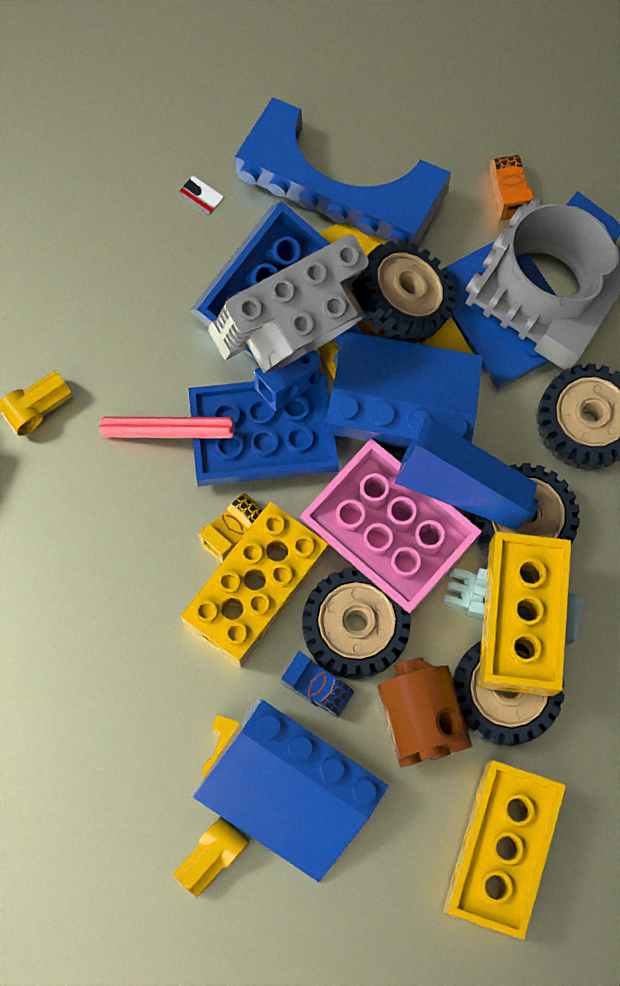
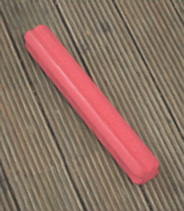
[99,417,235,438]

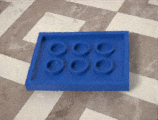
[444,240,557,391]
[188,374,339,487]

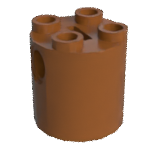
[377,657,473,768]

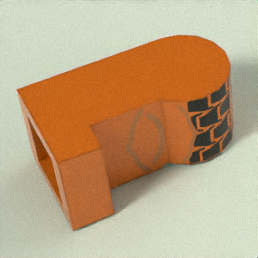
[490,155,534,221]

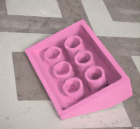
[299,438,482,614]

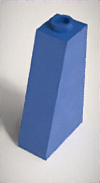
[395,416,539,530]

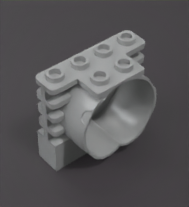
[465,197,620,371]
[208,235,369,374]

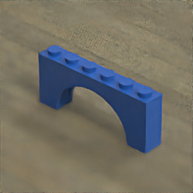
[235,97,451,247]

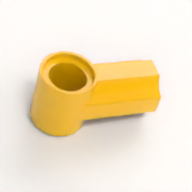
[0,370,73,436]
[173,816,250,898]

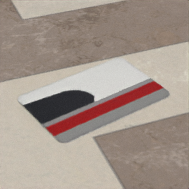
[177,176,223,215]

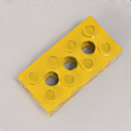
[180,502,329,667]
[478,532,571,697]
[442,760,566,940]

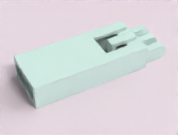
[443,568,585,645]

